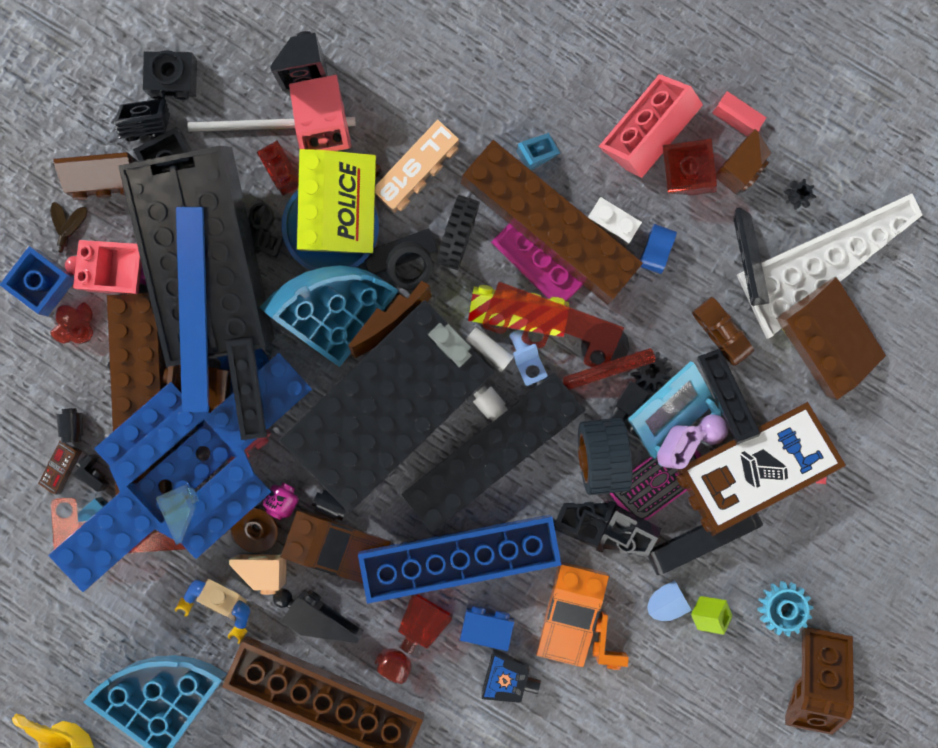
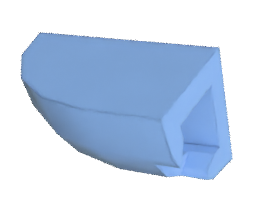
[647,580,692,621]

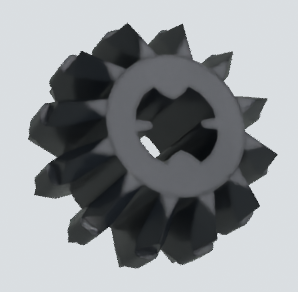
[630,351,672,392]

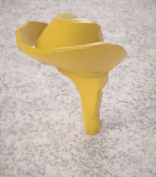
[12,713,94,748]

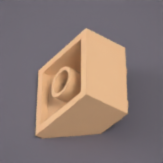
[229,554,287,595]

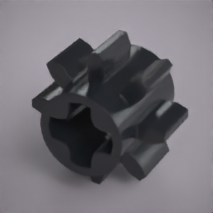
[784,179,816,210]

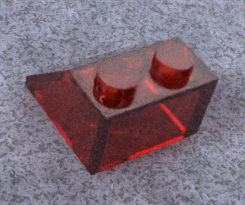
[663,138,717,195]

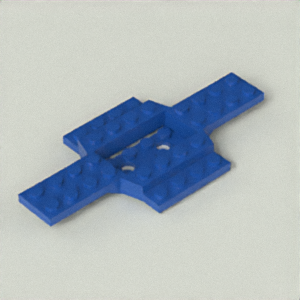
[48,353,312,592]

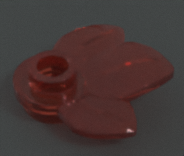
[50,302,93,344]

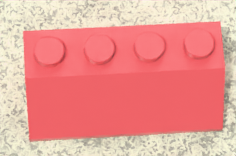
[599,74,703,178]

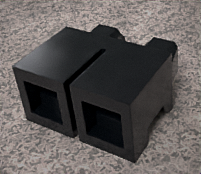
[609,381,669,439]

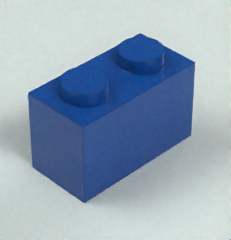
[460,606,514,651]

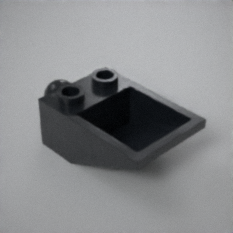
[273,588,364,643]

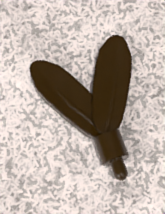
[50,202,87,253]

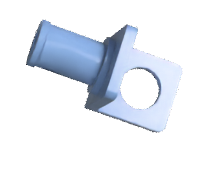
[509,330,548,387]

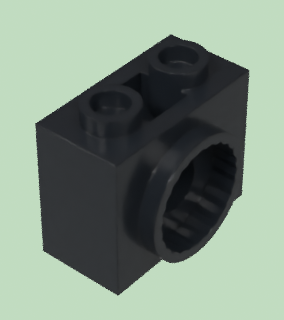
[143,50,197,100]

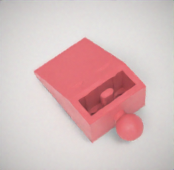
[289,75,352,151]
[65,240,142,294]

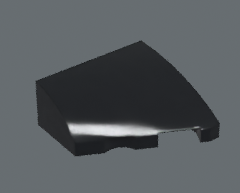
[554,501,616,548]
[596,506,662,556]

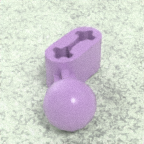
[657,414,729,469]

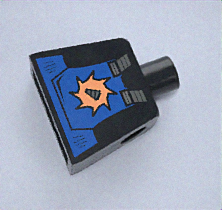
[481,649,541,703]

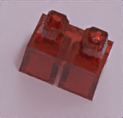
[256,140,299,196]

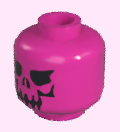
[262,482,299,520]

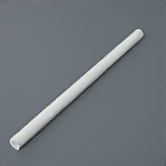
[187,117,356,132]

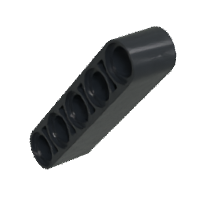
[647,513,763,575]

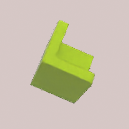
[691,596,733,635]

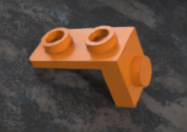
[593,611,629,670]

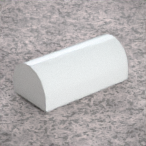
[465,327,514,372]

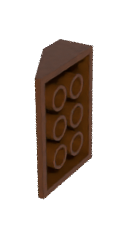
[776,277,886,400]

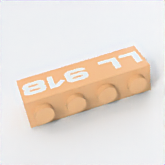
[375,120,459,213]

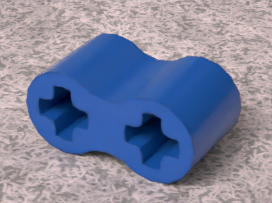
[640,224,677,274]

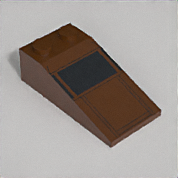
[280,509,391,584]

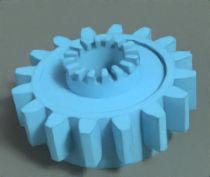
[757,581,813,636]

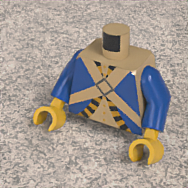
[175,579,250,644]

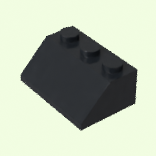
[270,31,328,91]

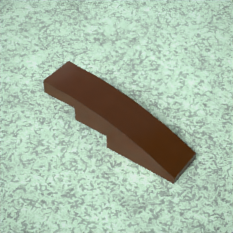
[348,281,432,358]

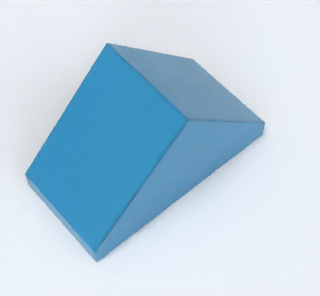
[517,133,560,171]

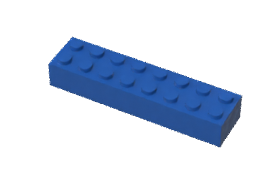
[358,514,562,604]

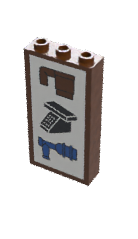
[676,402,846,536]

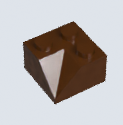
[714,129,771,194]

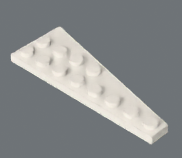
[737,194,922,339]

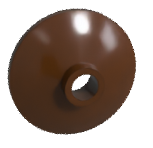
[231,507,278,553]

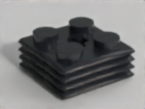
[113,98,170,142]

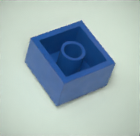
[0,246,74,317]

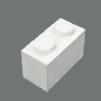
[588,197,642,247]

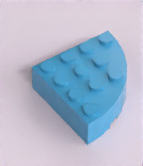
[260,265,399,367]
[83,655,227,748]

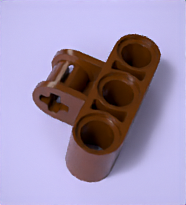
[692,297,754,366]

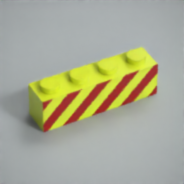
[468,285,569,337]

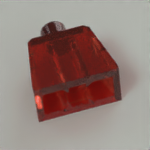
[398,594,453,655]

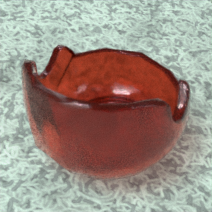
[375,648,412,684]

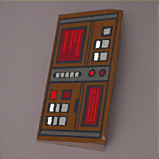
[38,440,82,495]

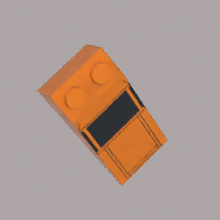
[536,561,609,667]

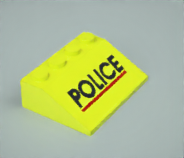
[297,149,376,253]

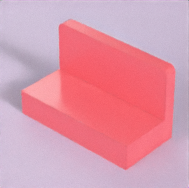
[712,91,767,136]

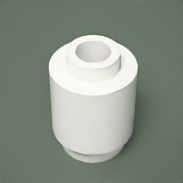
[473,386,508,421]

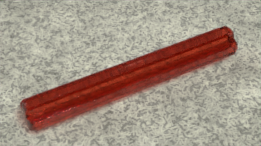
[563,348,656,390]

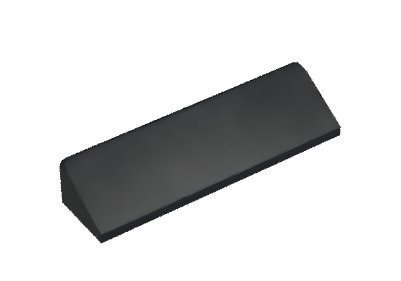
[733,207,769,306]

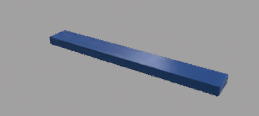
[176,207,209,412]

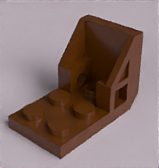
[785,627,854,735]

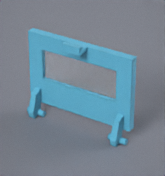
[628,361,722,467]

